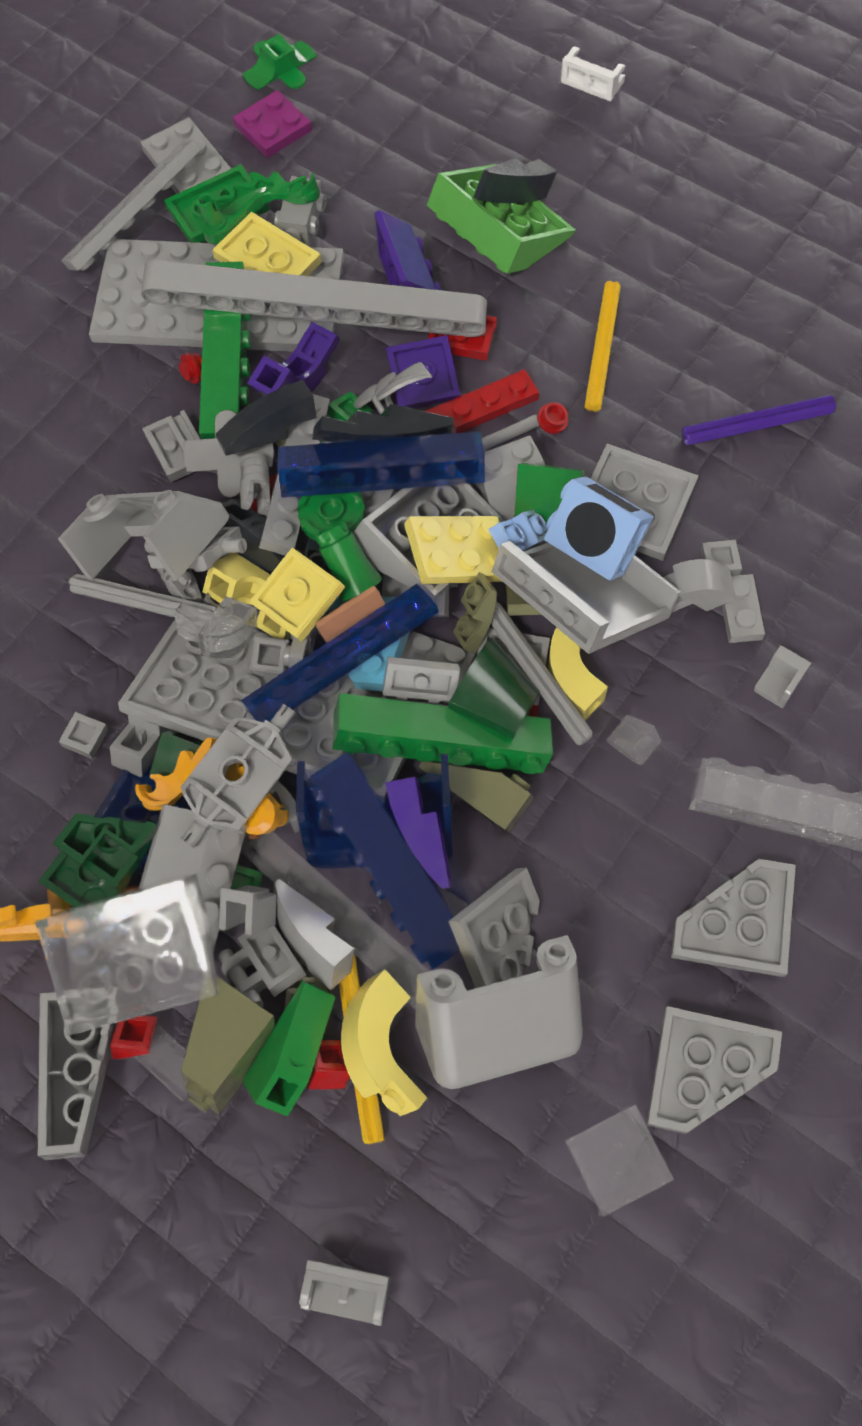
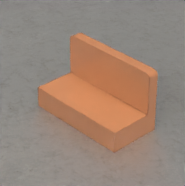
[315,586,391,652]

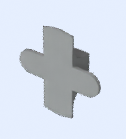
[183,410,274,497]

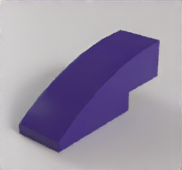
[385,777,453,889]

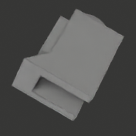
[219,885,277,935]

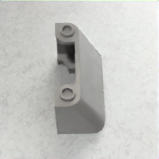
[415,935,583,1089]

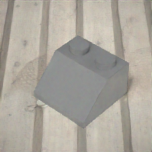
[470,436,545,521]

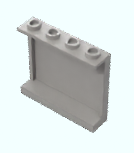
[492,541,681,654]

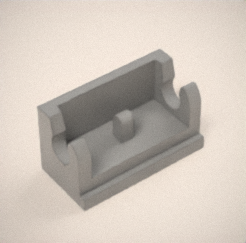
[299,1260,391,1326]

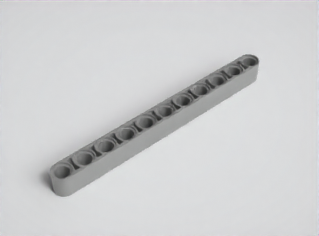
[141,260,487,337]

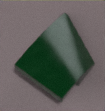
[448,637,540,739]
[37,813,158,925]

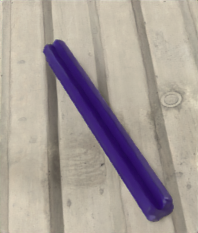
[681,395,836,445]

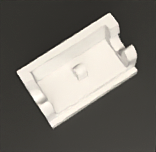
[561,46,625,102]

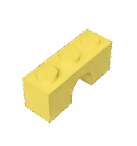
[202,553,291,640]

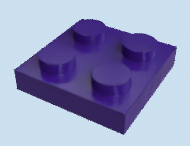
[386,335,461,409]

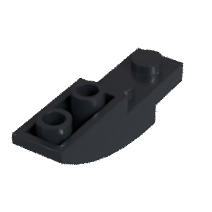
[222,499,300,572]

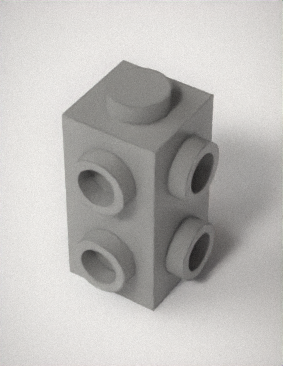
[274,176,326,246]

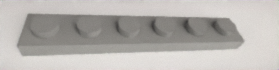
[61,140,201,271]
[259,394,330,556]

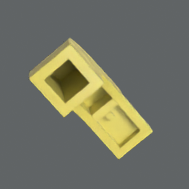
[548,627,608,721]
[341,969,427,1116]

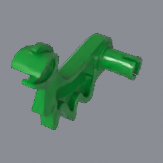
[196,171,320,244]

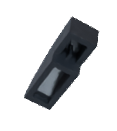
[473,158,558,203]
[216,380,317,456]

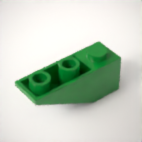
[242,981,335,1117]

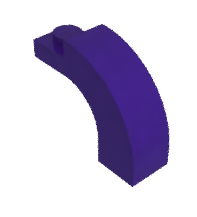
[248,322,340,395]

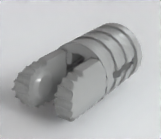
[239,453,270,515]

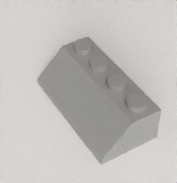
[121,805,246,973]

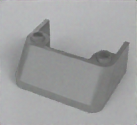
[58,490,229,580]

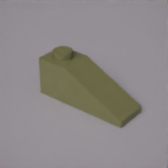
[418,762,534,833]

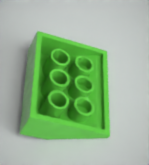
[427,164,576,274]

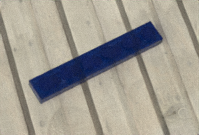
[241,584,439,723]

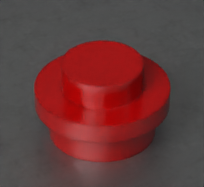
[179,353,202,384]
[537,402,568,434]

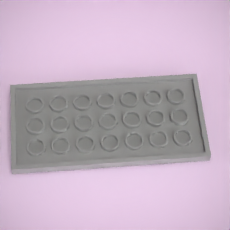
[89,239,344,352]
[118,618,426,805]

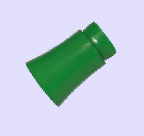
[314,520,383,601]

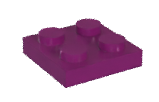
[232,90,312,158]

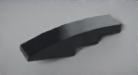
[312,404,454,445]

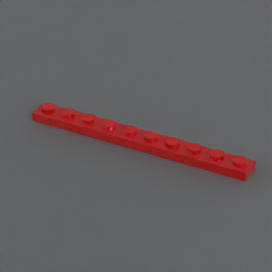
[250,369,539,517]

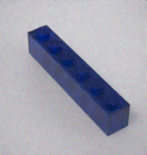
[277,432,485,498]
[309,752,461,970]

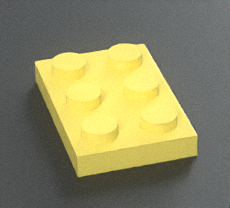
[212,212,322,276]
[404,516,503,584]

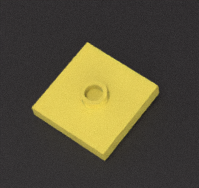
[249,547,345,642]

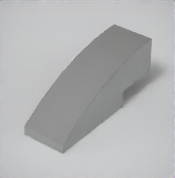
[110,715,171,777]
[273,879,354,990]

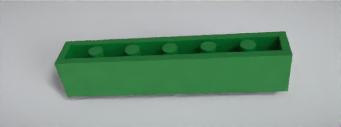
[199,261,252,439]
[332,693,553,774]

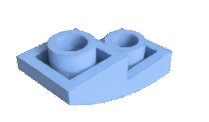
[488,509,547,551]

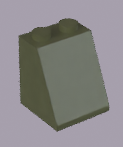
[181,972,275,1115]

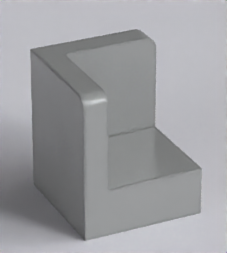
[754,645,811,709]

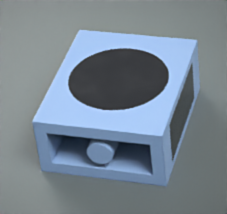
[543,477,654,581]

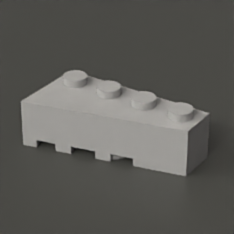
[38,987,124,1160]

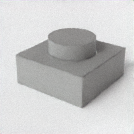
[701,540,742,576]
[58,712,109,759]

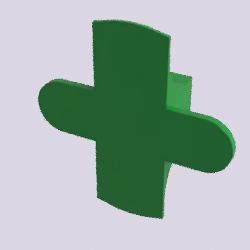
[242,34,317,90]

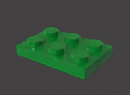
[164,164,270,243]

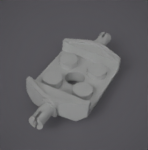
[180,704,296,848]

